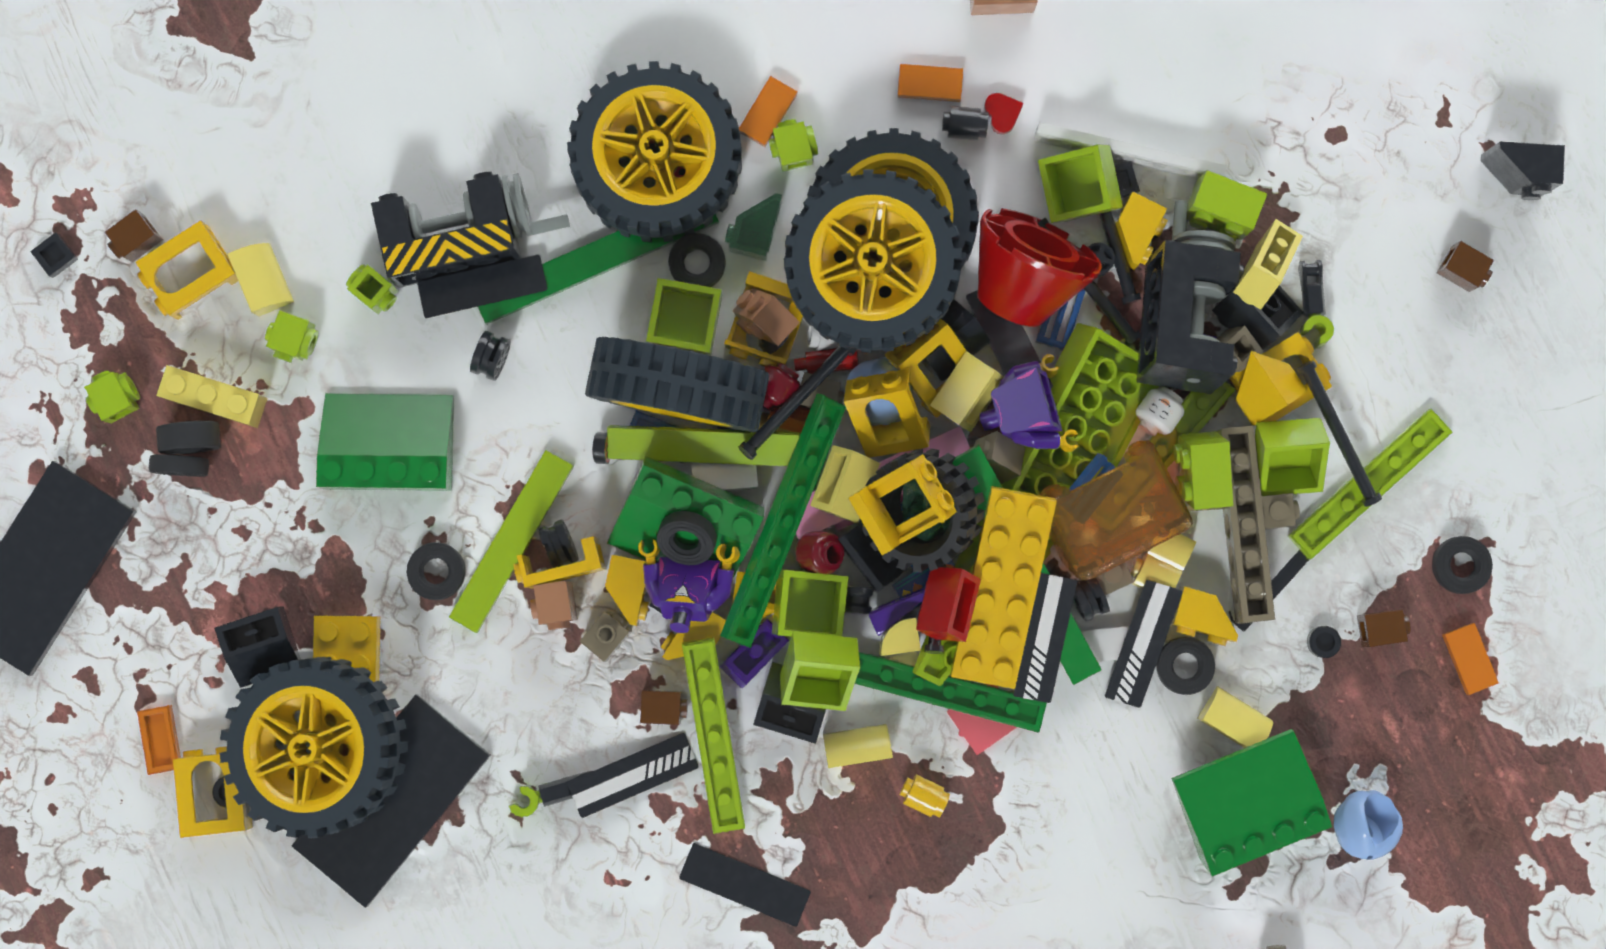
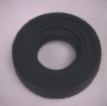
[668,233,726,287]
[148,454,209,477]
[657,511,717,565]
[1432,536,1493,594]
[406,542,466,600]
[1156,637,1215,695]

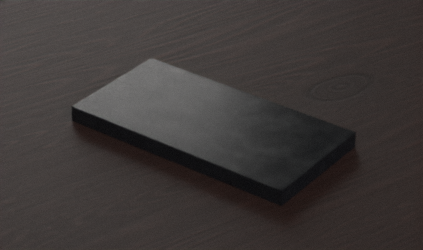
[0,461,137,676]
[291,694,491,908]

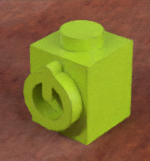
[768,119,819,172]
[346,264,399,315]
[265,310,319,363]
[84,371,140,424]

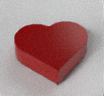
[984,93,1024,135]

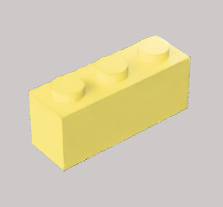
[1233,219,1303,310]
[156,365,268,428]

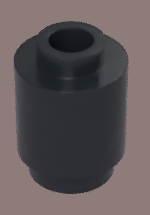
[942,106,989,140]

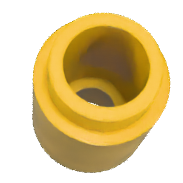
[899,774,950,818]

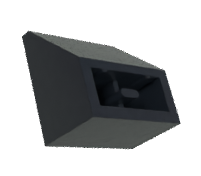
[921,299,991,382]
[214,606,301,688]
[753,661,826,744]

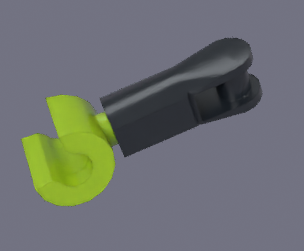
[1298,260,1334,350]
[509,770,593,817]

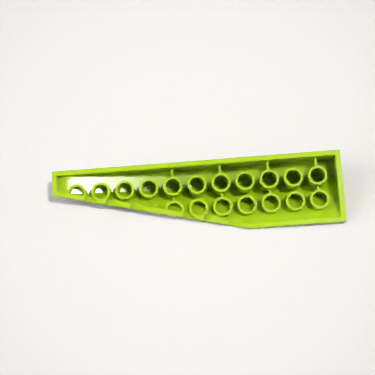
[913,322,1159,686]

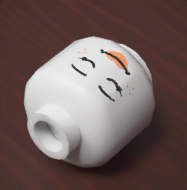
[1136,387,1184,436]

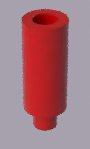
[794,348,858,374]

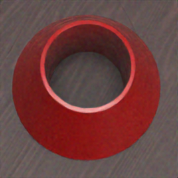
[977,208,1102,327]

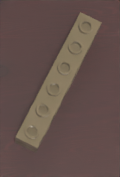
[1216,426,1275,623]

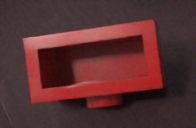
[916,567,981,642]

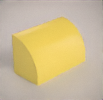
[227,243,294,317]
[930,351,1004,432]
[810,445,880,524]
[879,618,921,656]
[1197,686,1273,748]
[823,724,893,768]

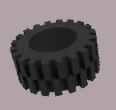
[862,448,985,572]

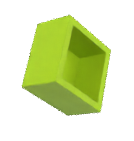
[1038,144,1123,223]
[1186,170,1267,242]
[646,278,723,356]
[1255,418,1330,497]
[1173,431,1233,510]
[772,569,848,637]
[780,631,860,711]

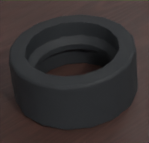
[156,421,221,454]

